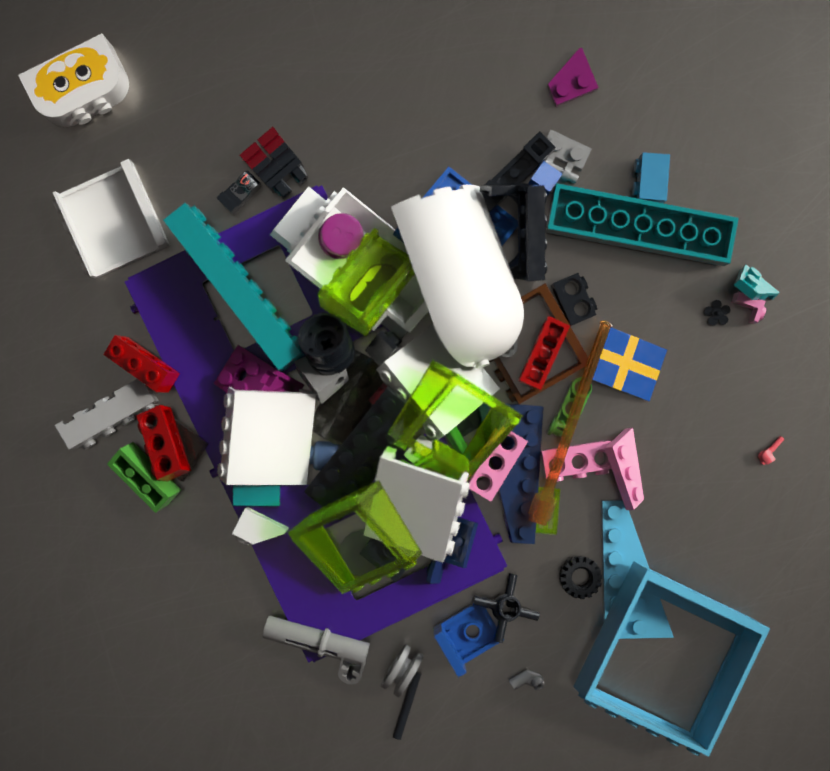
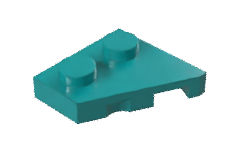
[734,264,779,300]

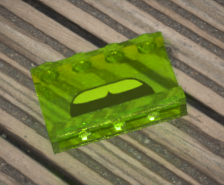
[318,228,415,336]

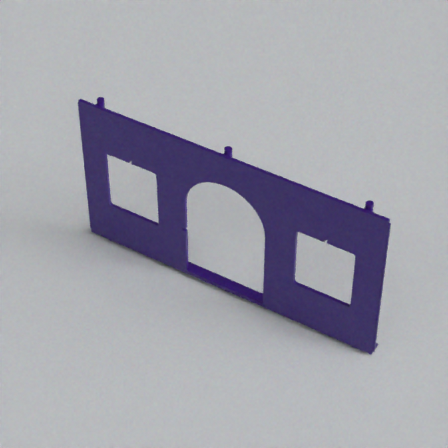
[125,185,507,663]

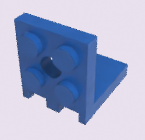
[433,604,504,677]

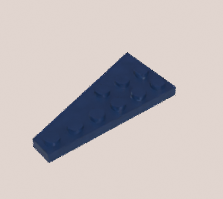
[477,402,544,544]

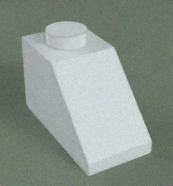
[232,507,289,545]

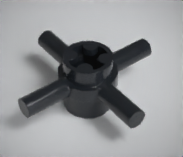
[472,573,540,644]

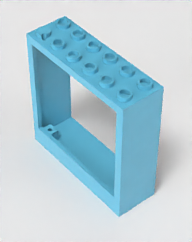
[573,561,770,756]

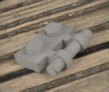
[539,130,592,184]

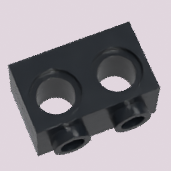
[551,273,598,326]

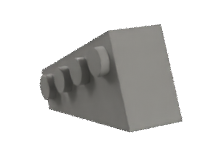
[55,379,158,450]

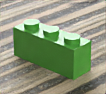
[107,442,181,513]

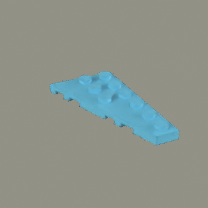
[601,500,674,639]

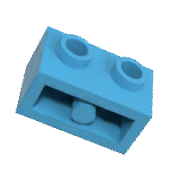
[632,152,670,203]

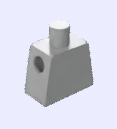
[294,357,354,404]

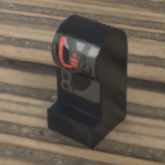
[216,171,261,215]

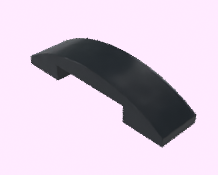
[482,131,556,212]

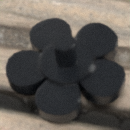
[704,300,731,326]

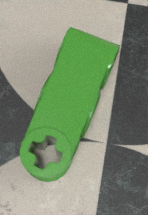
[547,377,592,444]

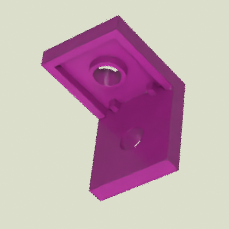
[214,345,304,393]

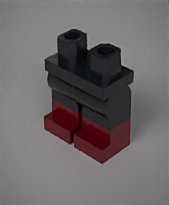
[239,127,308,199]

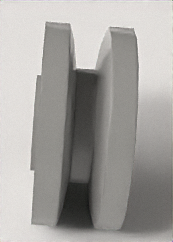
[380,644,424,697]

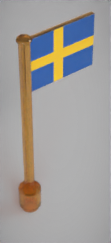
[528,320,667,526]

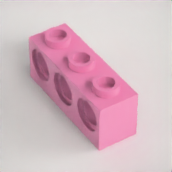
[467,427,528,502]
[541,440,612,482]

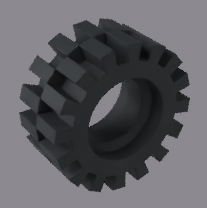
[559,556,603,599]

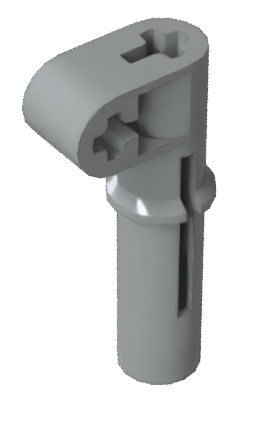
[263,615,370,685]

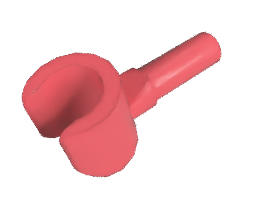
[758,436,784,465]

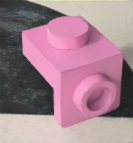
[731,292,766,324]

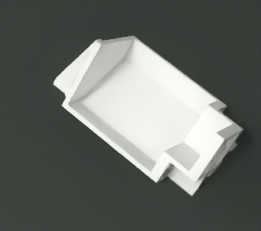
[270,187,429,338]

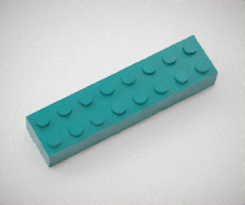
[545,183,739,266]
[163,203,305,371]

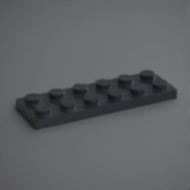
[304,386,425,520]

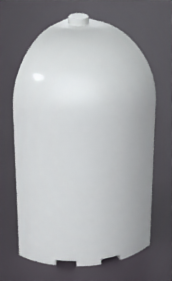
[391,185,524,369]

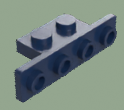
[426,498,478,584]

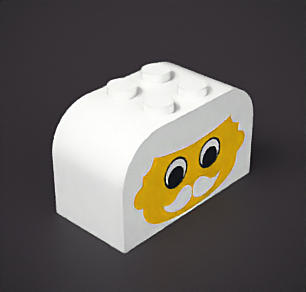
[18,33,129,127]

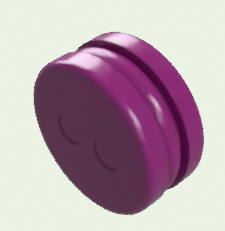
[318,213,364,259]

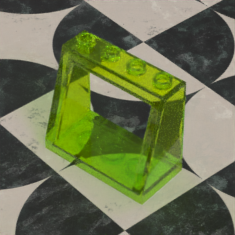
[388,360,523,481]
[288,480,423,594]

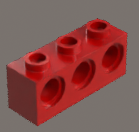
[518,316,570,391]
[103,335,180,393]
[136,405,191,481]

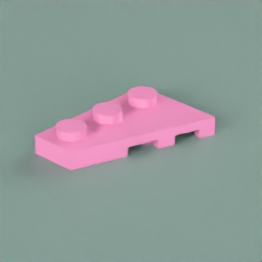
[605,428,644,510]

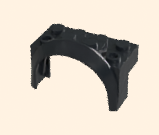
[480,183,547,282]

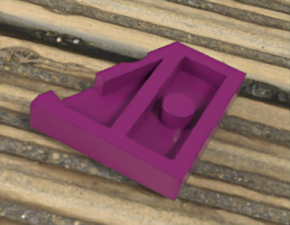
[547,48,599,107]

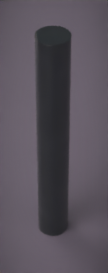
[392,671,422,740]

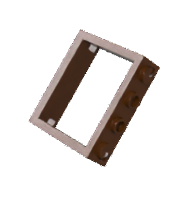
[489,283,591,404]

